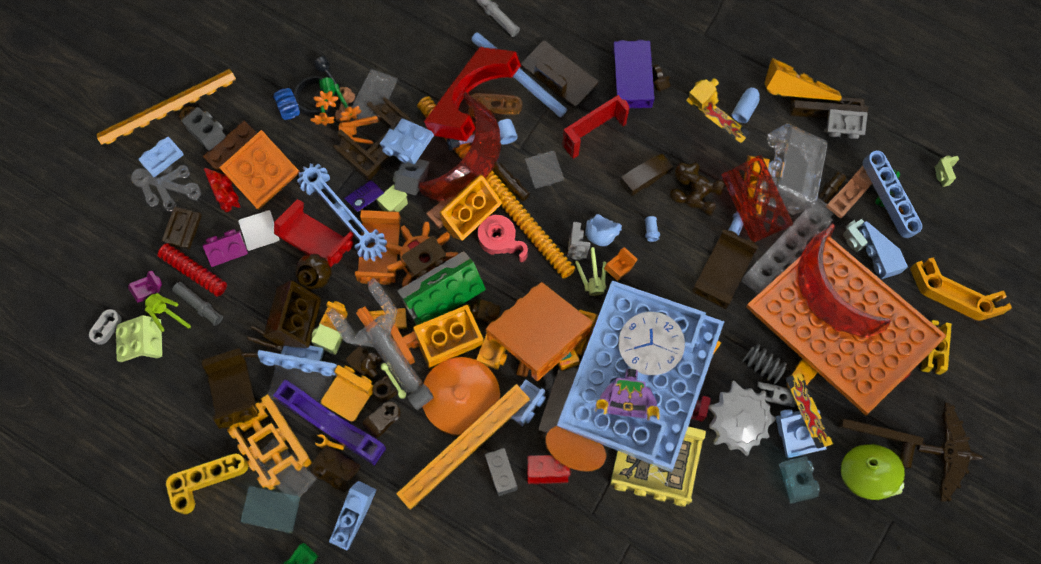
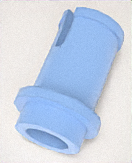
[728,211,747,236]
[644,216,660,242]

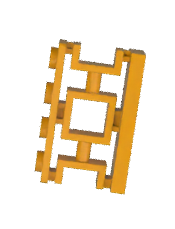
[227,394,312,490]

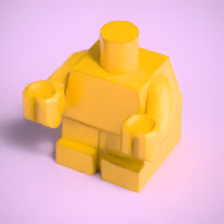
[689,78,719,110]

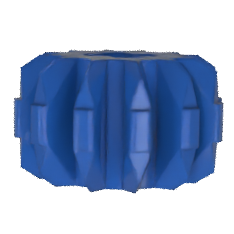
[274,88,300,120]

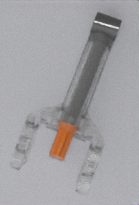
[327,278,434,410]

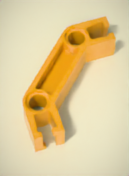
[910,257,1012,321]

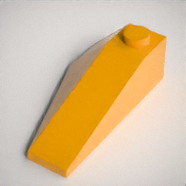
[764,58,842,101]

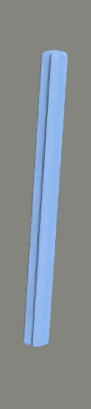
[472,33,567,117]

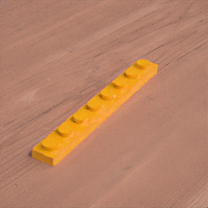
[97,69,235,145]
[397,384,530,509]

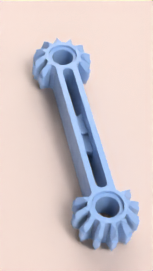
[298,163,387,262]

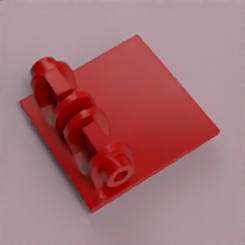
[204,168,240,212]

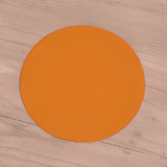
[546,426,606,471]

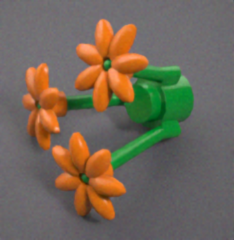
[311,78,362,126]

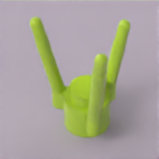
[145,293,191,332]

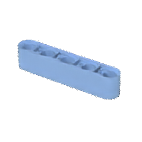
[863,151,922,238]

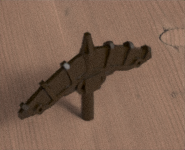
[917,403,983,502]

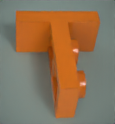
[388,325,419,366]

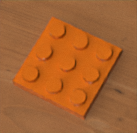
[219,130,300,210]

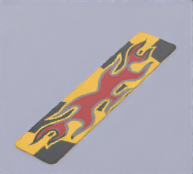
[687,98,750,143]
[786,373,832,449]

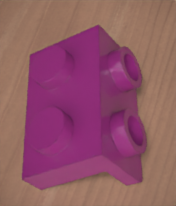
[203,229,248,267]

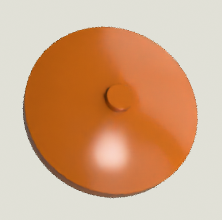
[423,357,500,436]

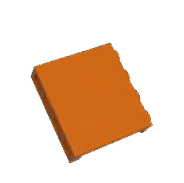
[486,282,593,381]

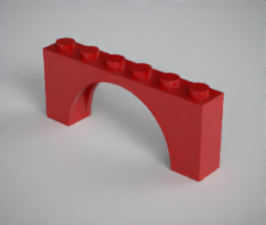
[424,47,521,141]

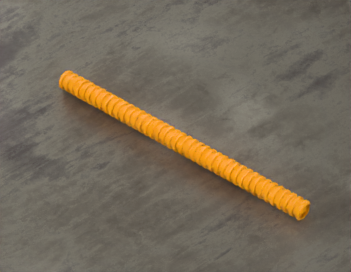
[417,96,575,278]

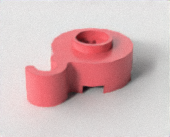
[478,215,528,262]

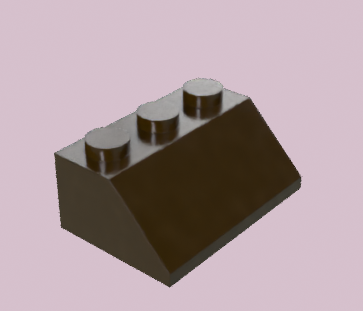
[263,280,321,349]

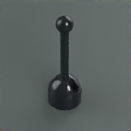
[313,56,340,89]

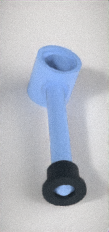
[447,119,518,151]

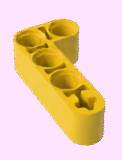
[166,454,249,514]

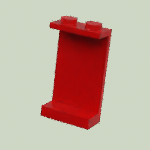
[562,95,629,159]
[274,199,354,267]

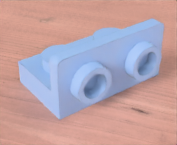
[138,137,184,177]

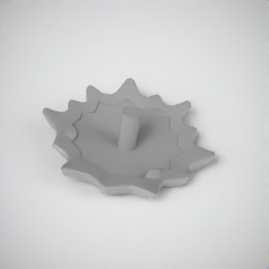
[708,381,776,456]

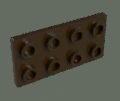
[521,41,598,107]

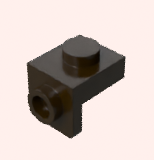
[469,299,500,324]

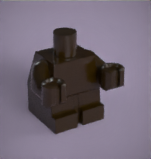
[346,346,383,379]

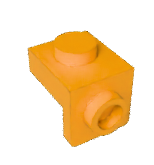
[319,301,348,332]

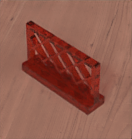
[721,155,794,242]

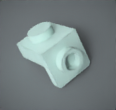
[843,219,868,252]

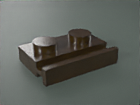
[162,207,202,250]

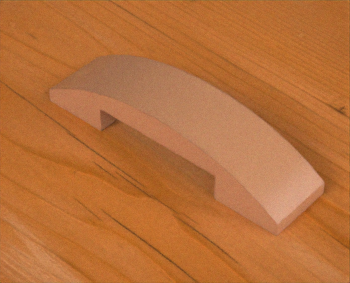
[826,166,872,218]

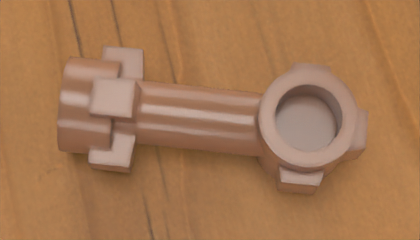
[335,87,355,122]

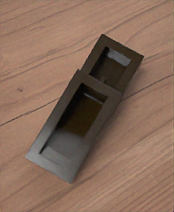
[620,154,674,197]

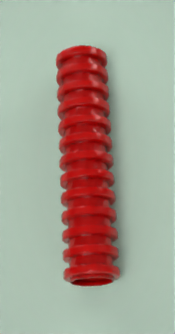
[158,243,227,297]

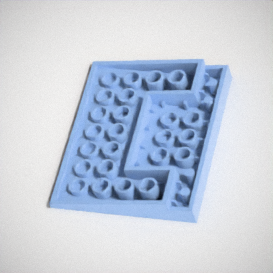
[557,281,724,472]

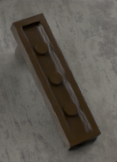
[838,419,924,468]

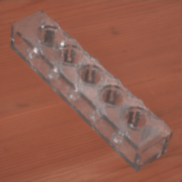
[741,197,834,295]

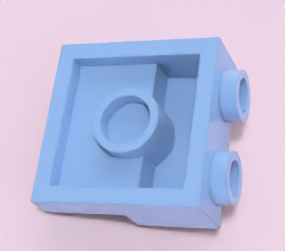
[380,118,434,164]
[776,410,826,458]

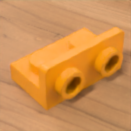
[476,334,507,370]

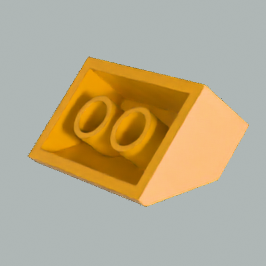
[439,174,502,241]
[413,305,484,368]

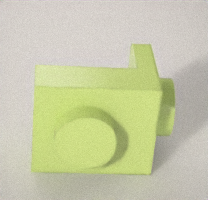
[934,156,959,187]

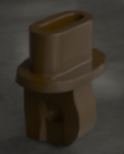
[652,64,671,92]

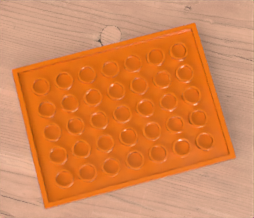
[746,234,947,415]

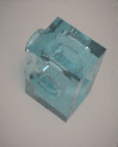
[779,456,820,504]

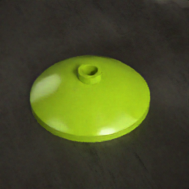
[841,444,904,500]

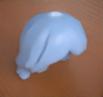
[586,214,622,246]

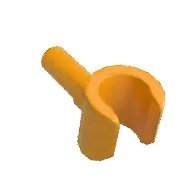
[315,434,344,450]

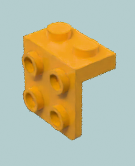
[321,365,373,422]

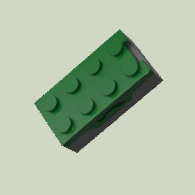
[397,251,486,325]

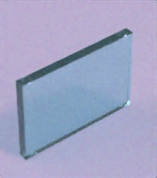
[241,486,300,533]

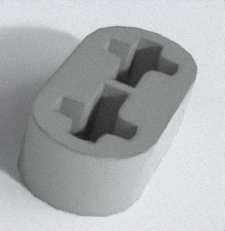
[89,309,121,345]

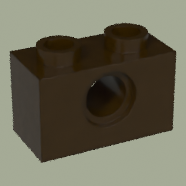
[400,235,446,279]

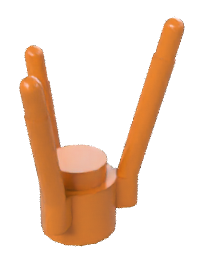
[339,116,380,145]

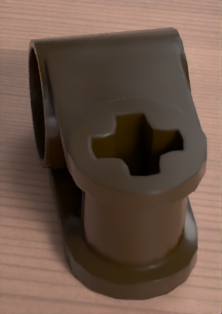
[373,370,408,402]
[362,401,401,438]

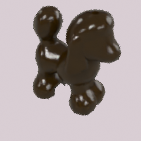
[670,162,725,216]

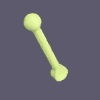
[381,363,406,399]

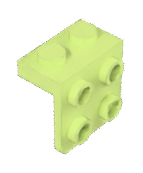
[116,315,162,362]

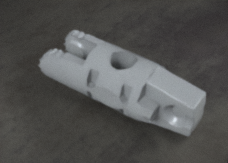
[757,382,797,407]

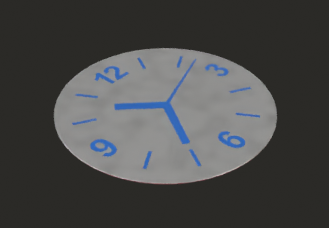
[619,312,685,375]

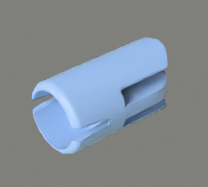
[732,88,759,123]

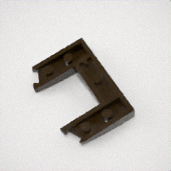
[334,97,416,182]

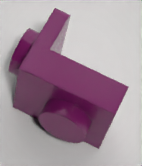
[128,270,162,303]

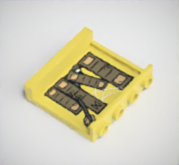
[610,427,706,507]

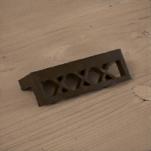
[790,96,868,118]

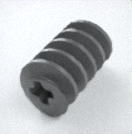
[742,344,787,385]

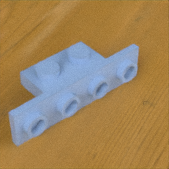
[258,346,337,376]

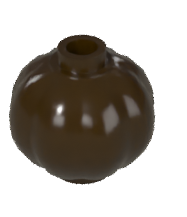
[295,253,332,289]

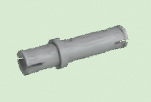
[476,0,520,37]

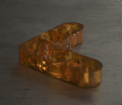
[468,93,522,145]

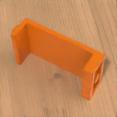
[355,210,401,285]

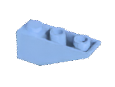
[859,221,908,279]
[329,481,376,550]

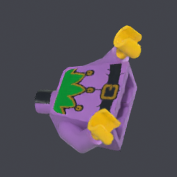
[595,369,660,420]

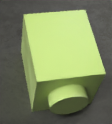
[377,185,408,212]
[311,324,344,355]

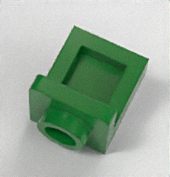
[283,543,319,564]

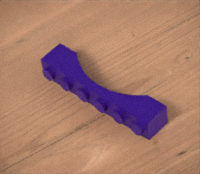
[273,379,386,466]

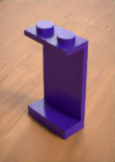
[613,40,654,108]

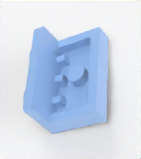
[511,380,546,426]

